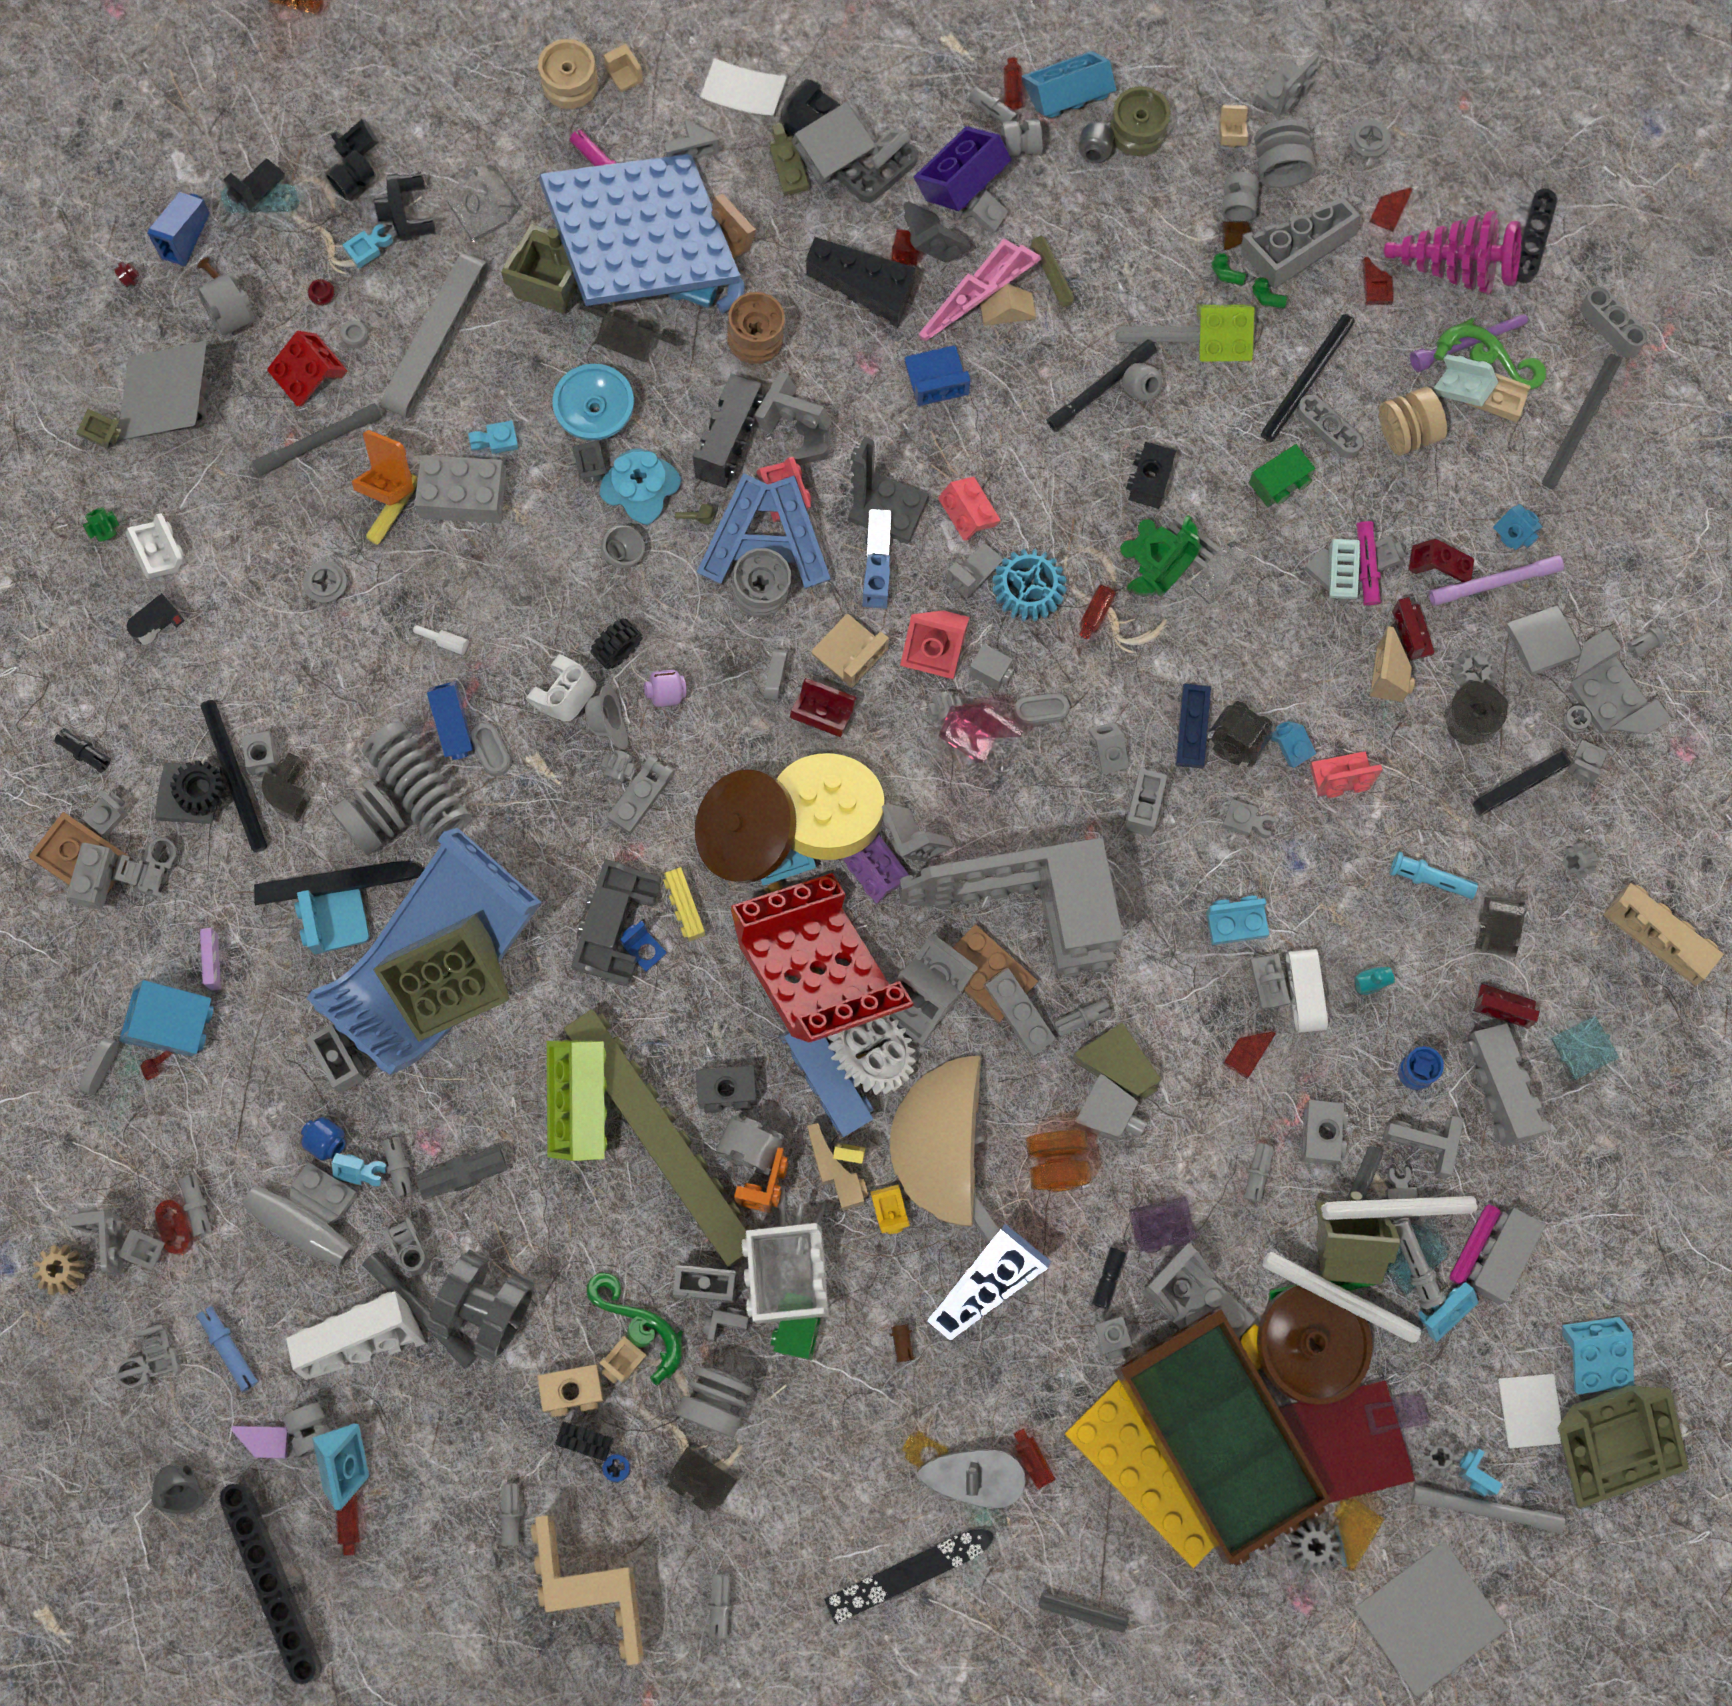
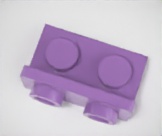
[844,834,909,903]

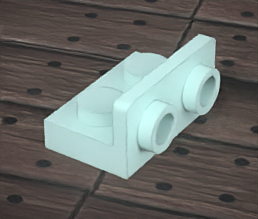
[1433,354,1498,407]

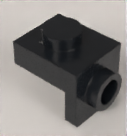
[331,119,379,158]

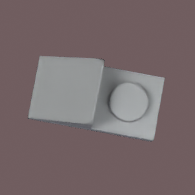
[664,120,719,160]

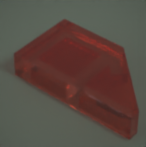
[1369,187,1413,232]
[1362,257,1394,305]
[1223,1031,1276,1079]

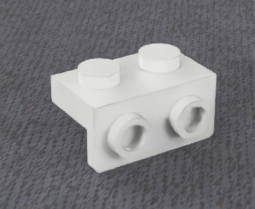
[126,513,184,579]

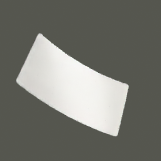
[700,58,787,115]

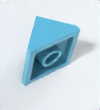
[312,1424,369,1510]

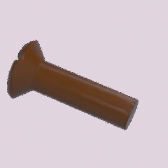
[197,257,221,279]

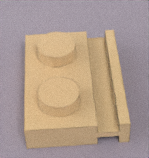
[1466,373,1531,422]

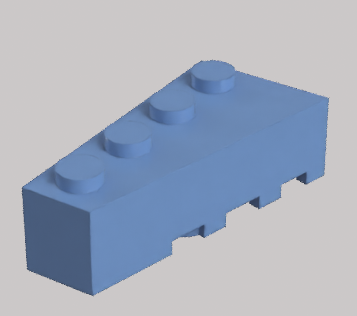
[779,1030,873,1137]

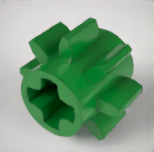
[82,508,120,542]

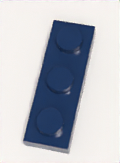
[1175,684,1211,769]

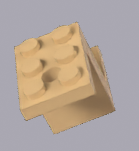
[531,1515,644,1666]

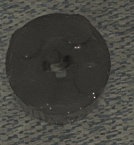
[1444,681,1508,745]
[1206,701,1273,767]
[1474,896,1525,958]

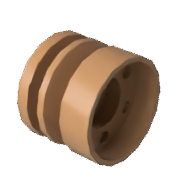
[727,292,785,364]

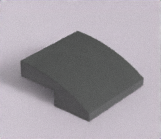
[155,763,222,824]

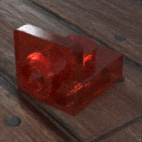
[891,229,920,266]

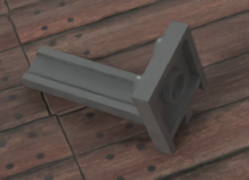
[848,436,929,544]

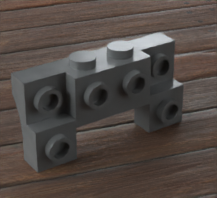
[571,859,661,987]

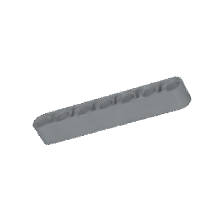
[381,252,489,418]

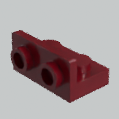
[1392,597,1435,661]
[1473,984,1540,1029]

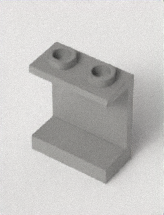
[792,102,876,186]

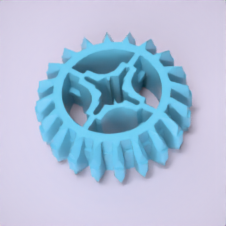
[992,548,1066,622]

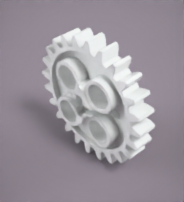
[828,1015,916,1095]

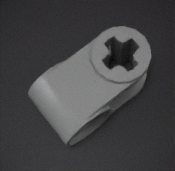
[383,1216,430,1276]

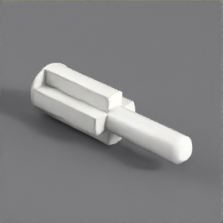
[413,625,469,655]

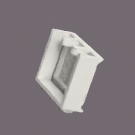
[742,1223,829,1324]

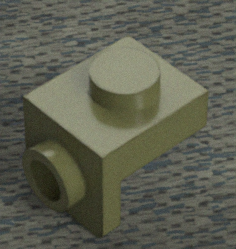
[76,409,122,449]

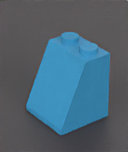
[119,980,214,1056]

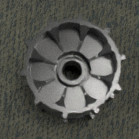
[427,1249,535,1364]

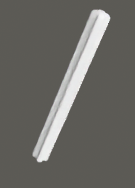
[1321,1196,1478,1220]
[1262,1252,1421,1343]

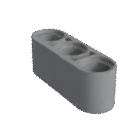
[1580,286,1648,358]

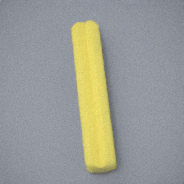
[366,473,418,545]

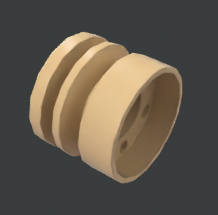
[1379,386,1447,456]

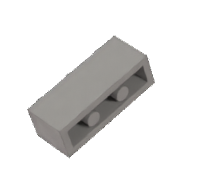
[1468,1207,1545,1305]

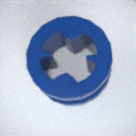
[602,1454,630,1482]

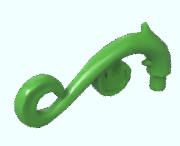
[1433,318,1546,390]

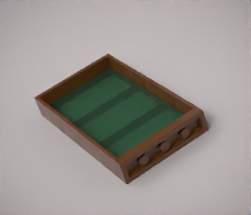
[1114,1309,1332,1566]

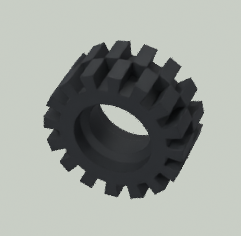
[590,618,643,670]
[170,761,227,816]
[555,1421,614,1462]

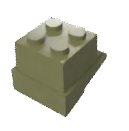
[501,224,577,314]
[1314,1191,1400,1285]

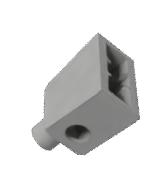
[1073,1074,1147,1141]

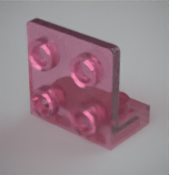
[938,703,1023,763]

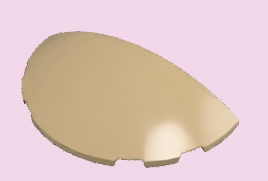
[890,1056,981,1227]

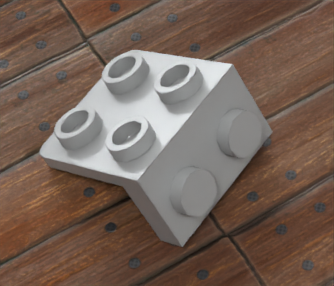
[68,1207,127,1276]

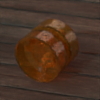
[1026,1130,1093,1192]

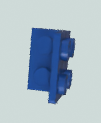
[905,345,971,407]

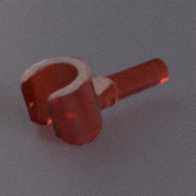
[141,1051,173,1080]

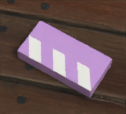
[200,928,221,991]

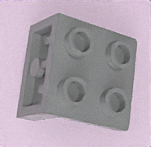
[1255,52,1320,117]
[882,804,953,862]

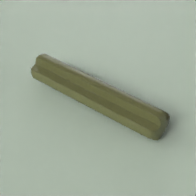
[1031,236,1074,307]

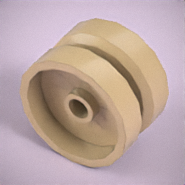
[538,39,599,109]

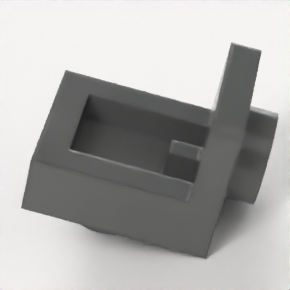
[572,440,606,483]

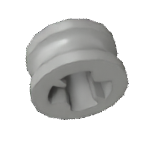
[1563,705,1592,733]

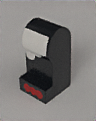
[127,593,184,645]

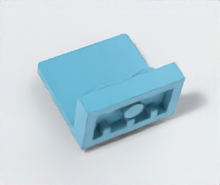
[1562,1317,1634,1394]

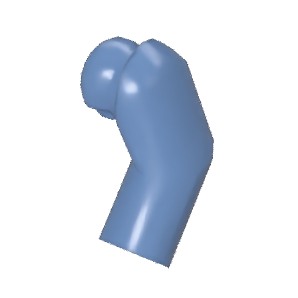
[716,277,745,313]

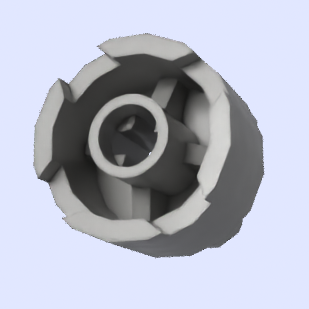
[196,272,256,336]
[715,1115,784,1176]

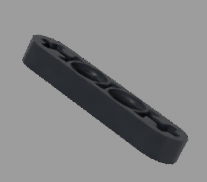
[1517,188,1557,284]
[1472,751,1571,816]

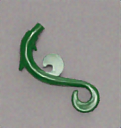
[586,1273,683,1386]

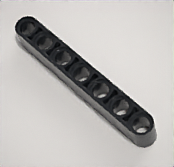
[219,1483,322,1685]

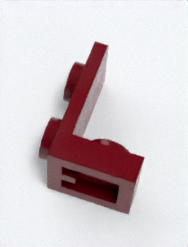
[1408,538,1474,583]

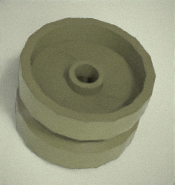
[1110,86,1171,157]

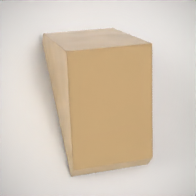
[980,284,1036,326]

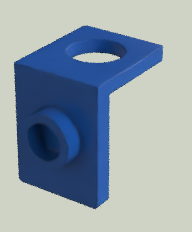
[620,920,667,972]

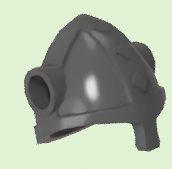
[151,1464,204,1514]

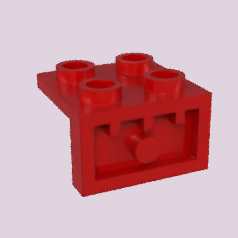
[267,330,348,407]

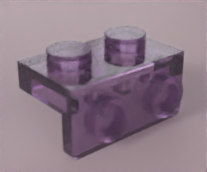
[1129,1197,1197,1253]

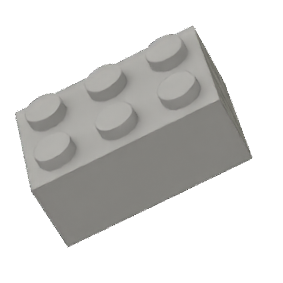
[415,455,506,523]

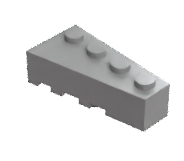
[1241,197,1360,289]
[1466,1023,1551,1148]

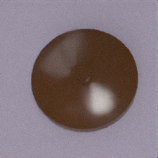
[695,769,796,883]
[1257,1285,1373,1405]

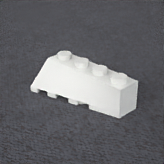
[286,1291,426,1380]

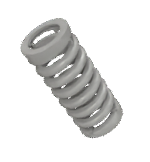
[362,722,471,846]

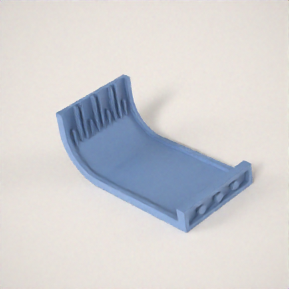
[306,828,542,1075]

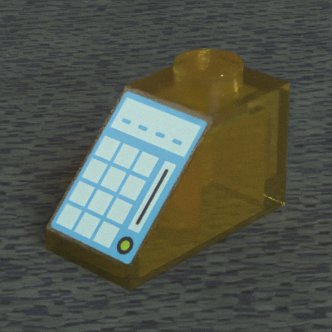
[1333,1498,1385,1571]

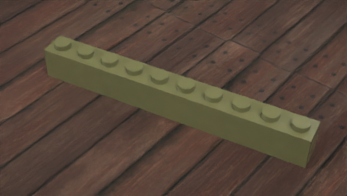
[563,1009,753,1269]

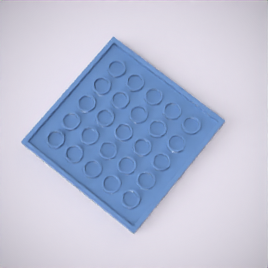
[539,154,740,306]

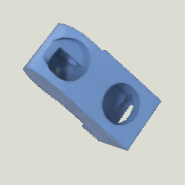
[863,554,890,609]

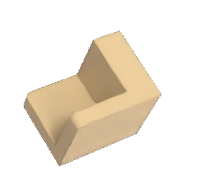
[603,43,643,92]

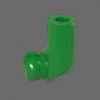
[1212,253,1246,286]
[1252,277,1287,309]

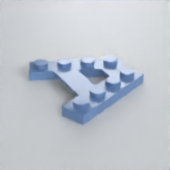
[697,473,831,589]

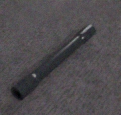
[1046,339,1157,432]

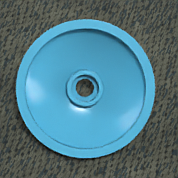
[552,364,634,440]

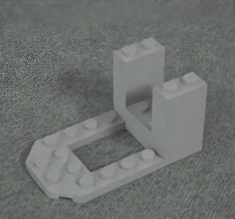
[899,838,1124,977]

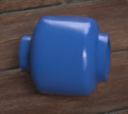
[301,1117,346,1161]

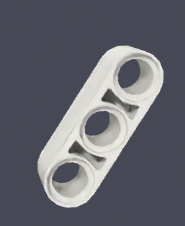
[1286,949,1328,1033]

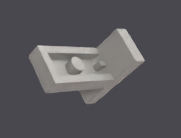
[754,372,831,433]
[1382,1116,1464,1179]

